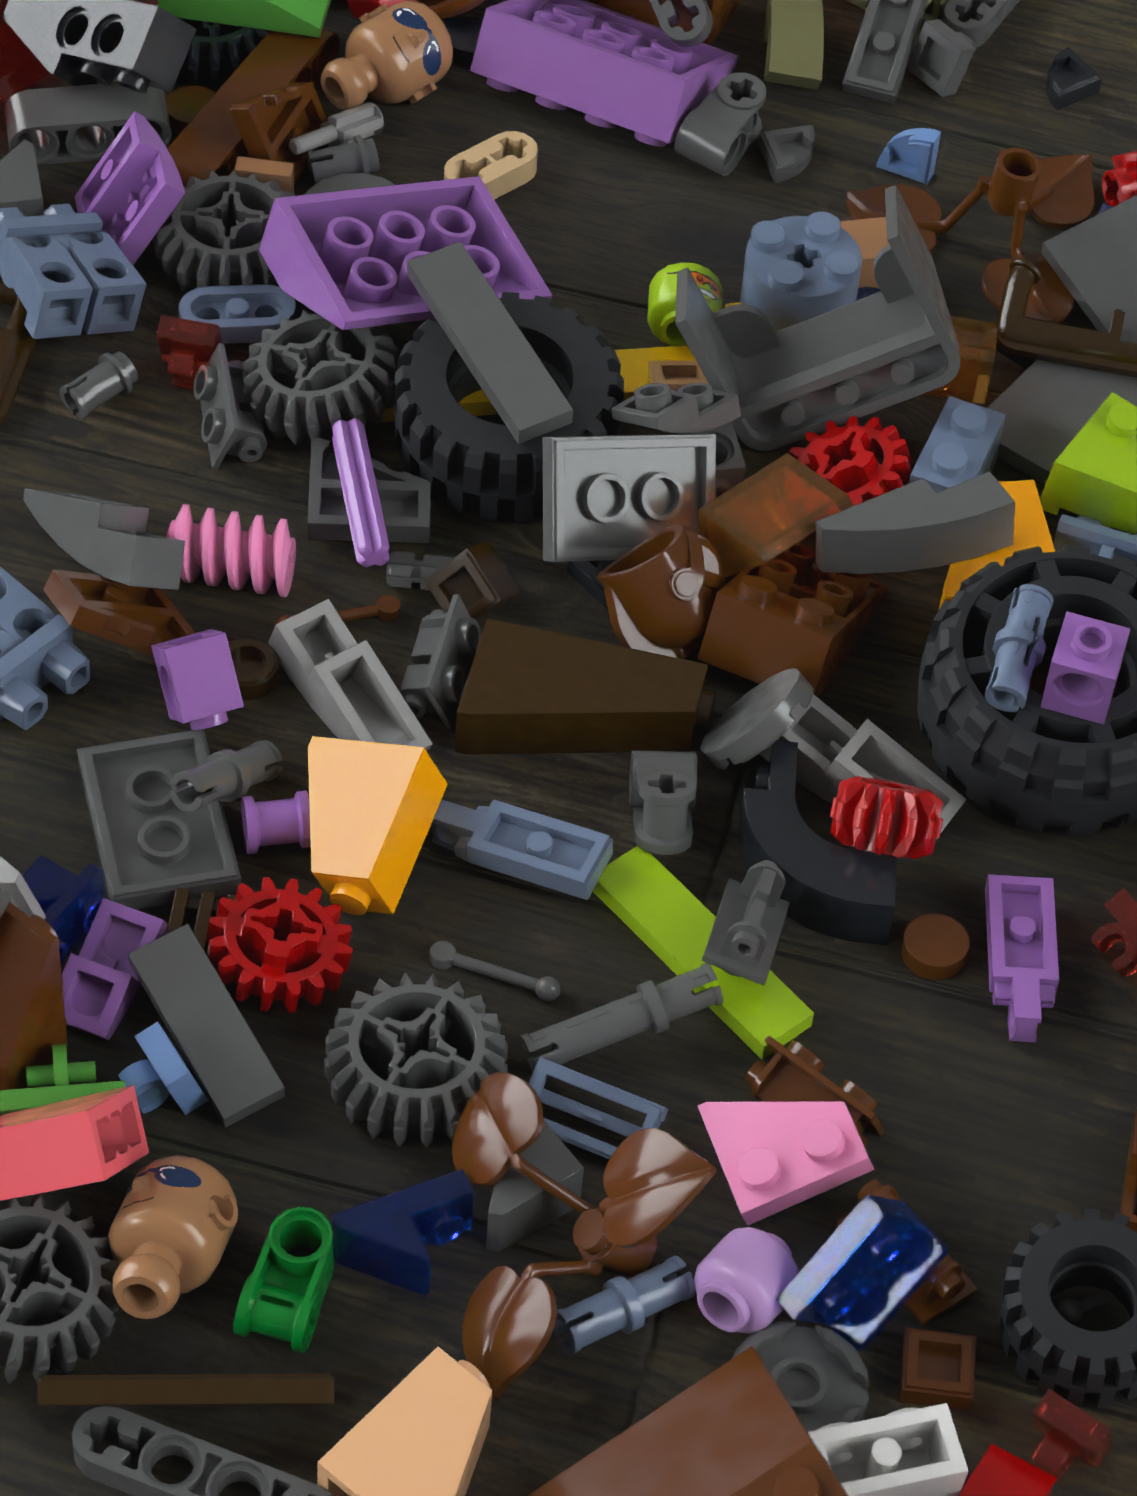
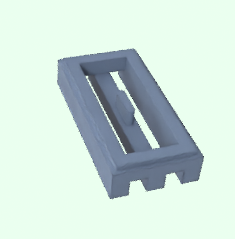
[529,1057,669,1160]

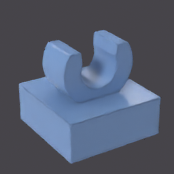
[118,1022,209,1115]

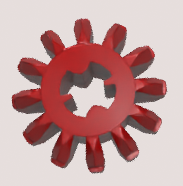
[830,776,943,859]

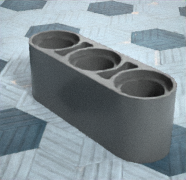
[4,83,172,165]

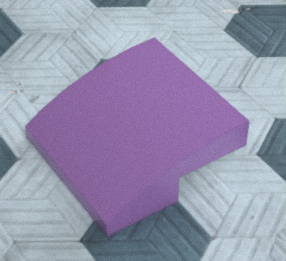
[75,112,185,265]

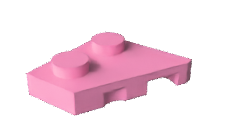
[697,1101,874,1226]

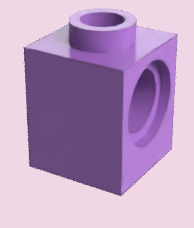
[1041,611,1131,725]
[151,629,244,730]

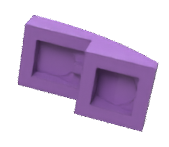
[62,898,168,1041]

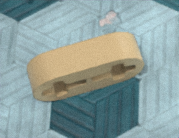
[444,131,538,200]

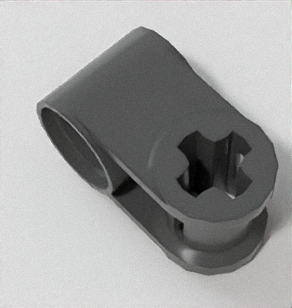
[675,72,766,176]
[629,750,697,855]

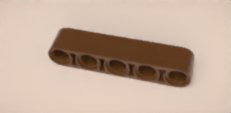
[168,28,340,187]

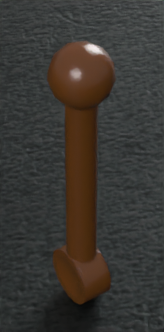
[275,595,401,625]

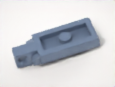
[431,799,613,900]

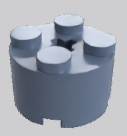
[740,211,862,332]

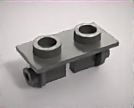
[194,343,267,470]
[399,594,482,729]
[702,860,790,986]

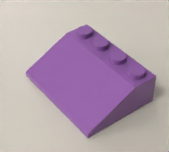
[470,0,739,147]
[259,176,553,330]

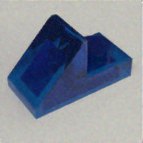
[332,1169,474,1295]

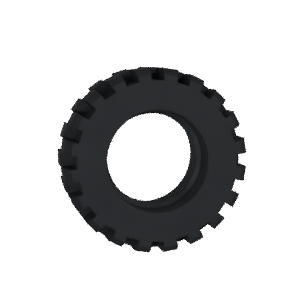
[394,292,624,523]

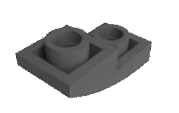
[611,383,741,434]

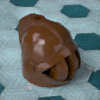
[596,524,725,659]

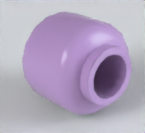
[694,1227,800,1334]

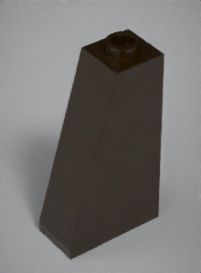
[455,618,716,755]

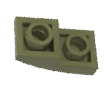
[763,0,824,90]

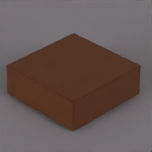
[899,1327,976,1411]

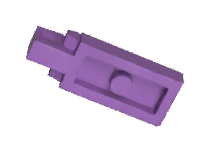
[985,874,1059,1043]

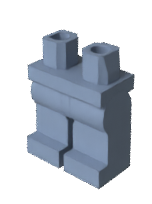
[0,204,147,339]
[0,567,90,730]

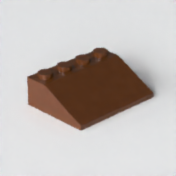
[527,1346,849,1496]

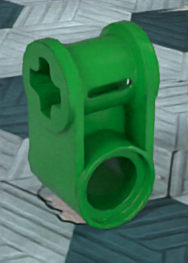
[233,1207,334,1354]

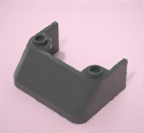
[675,185,960,451]

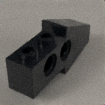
[2,0,197,94]

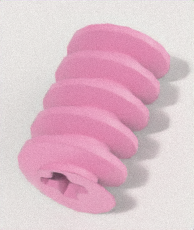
[166,504,296,597]

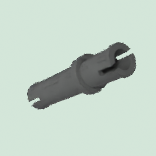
[520,963,723,1072]

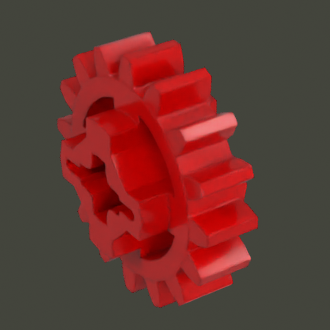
[781,415,913,527]
[206,877,353,1013]

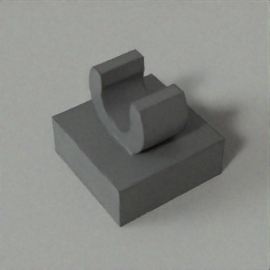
[906,19,978,97]

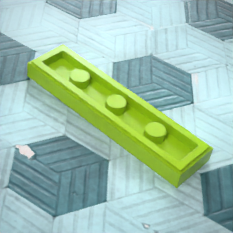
[593,846,814,1060]

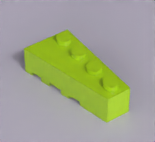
[1040,392,1137,535]

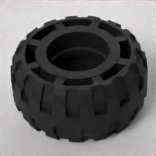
[917,545,1137,837]

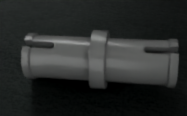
[170,740,282,812]

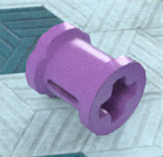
[241,791,311,854]

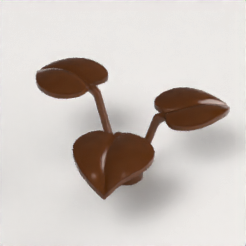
[846,148,1095,324]
[452,1072,717,1401]

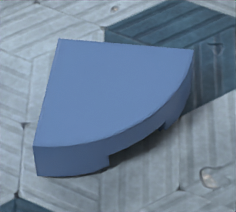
[876,128,941,184]

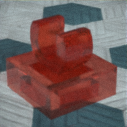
[156,315,223,390]
[1091,888,1137,977]
[1032,1389,1113,1483]

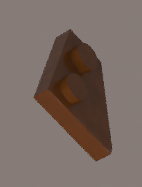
[229,82,328,183]
[43,569,195,656]

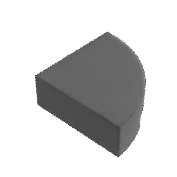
[758,125,815,183]

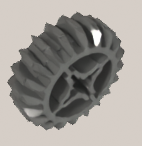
[152,168,293,293]
[242,309,400,446]
[324,972,508,1148]
[0,1193,120,1384]

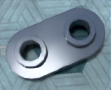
[179,284,296,344]

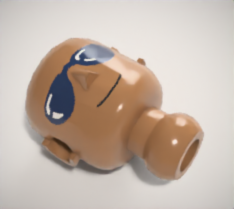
[321,1,453,110]
[108,1155,238,1319]

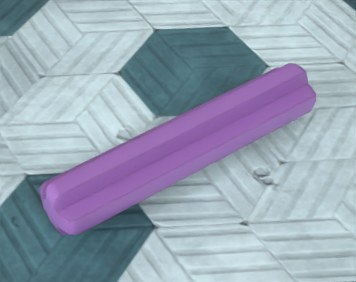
[332,418,390,568]

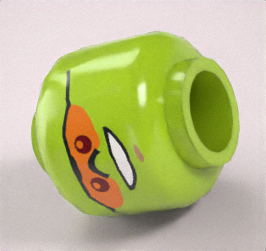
[647,262,723,346]

